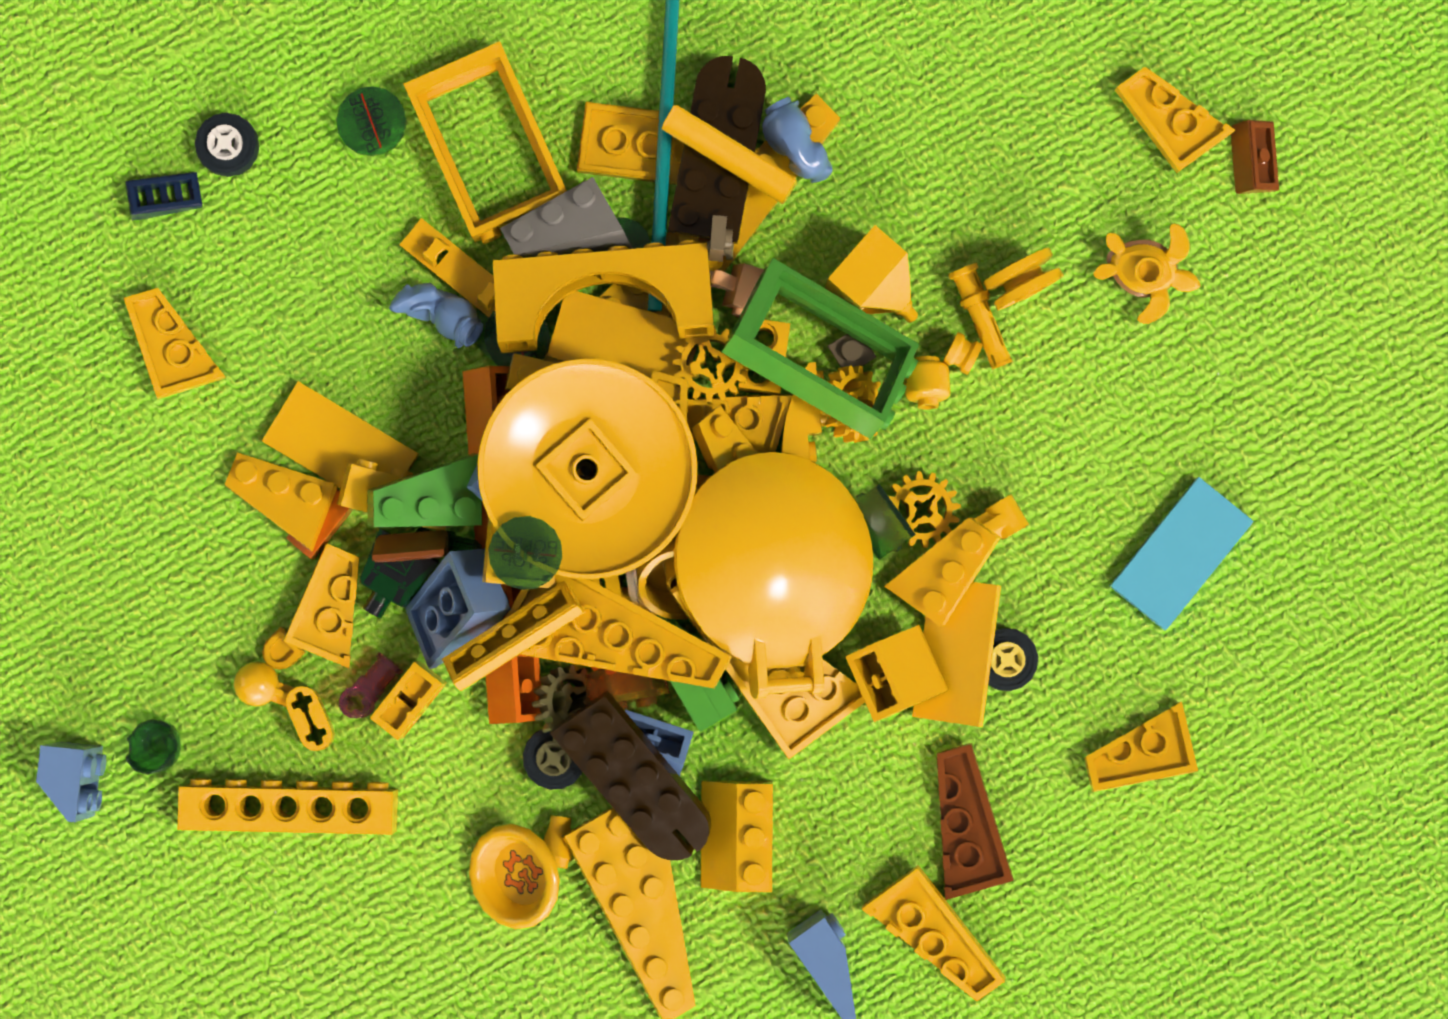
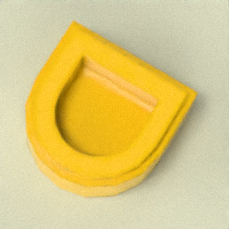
[262,627,307,670]

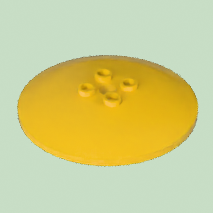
[477,359,697,579]

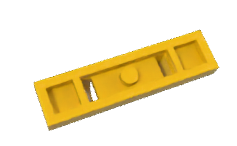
[399,218,496,323]

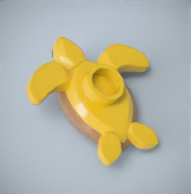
[1093,223,1201,324]

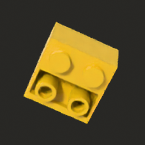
[845,625,948,722]

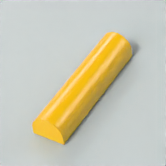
[662,105,797,204]
[442,581,585,691]

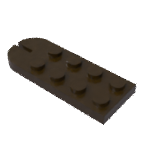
[668,56,766,245]
[550,690,711,860]

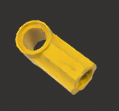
[974,494,1029,540]

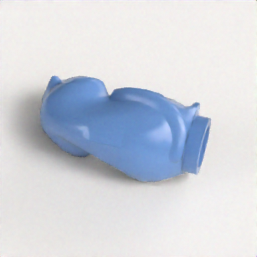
[763,97,833,183]
[389,283,483,348]

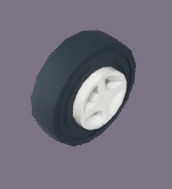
[195,113,260,177]

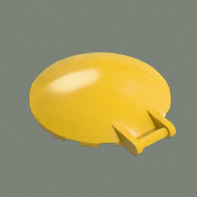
[674,452,873,699]

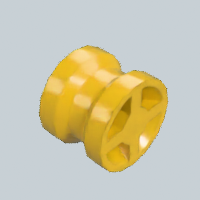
[942,332,983,375]

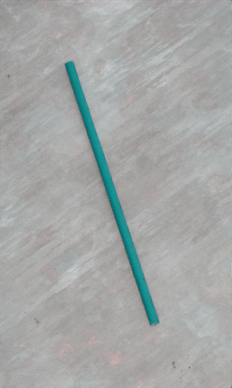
[648,0,680,312]

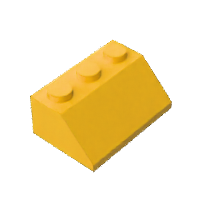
[701,781,773,892]

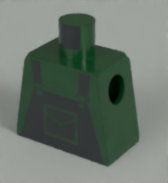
[359,529,441,619]

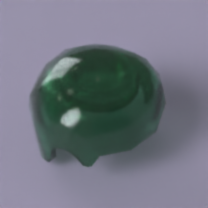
[125,719,181,775]

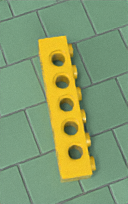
[177,778,398,835]

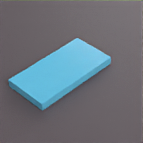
[1109,477,1254,631]

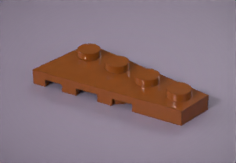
[937,743,1014,900]

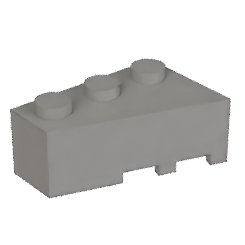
[500,177,633,258]

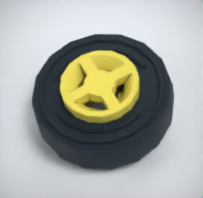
[988,628,1038,691]

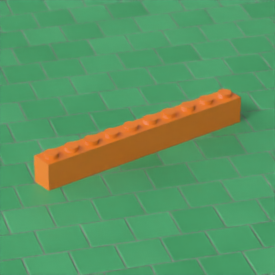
[462,366,541,724]

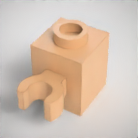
[710,263,764,317]

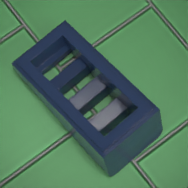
[126,172,203,221]

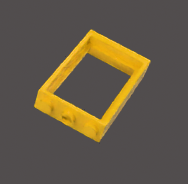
[404,41,567,244]

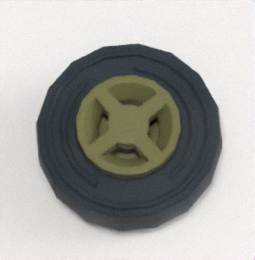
[523,729,583,790]

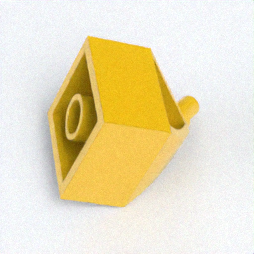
[825,225,918,323]

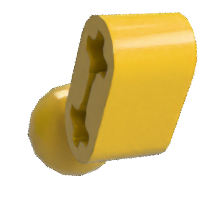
[233,661,335,751]

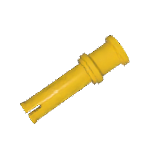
[948,262,1013,370]

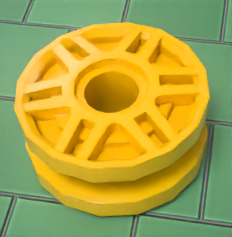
[983,247,1064,311]

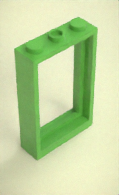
[722,258,920,439]

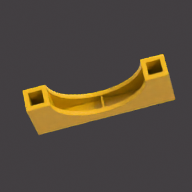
[493,240,715,353]

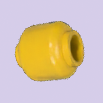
[904,356,951,410]

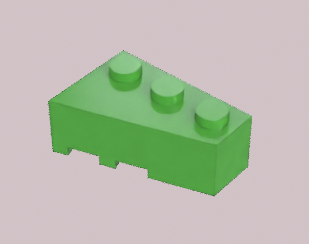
[367,453,482,527]

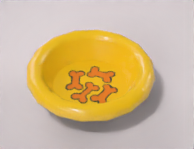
[469,824,560,929]

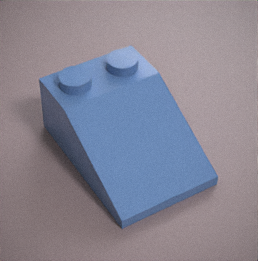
[405,549,511,669]
[787,909,856,1019]

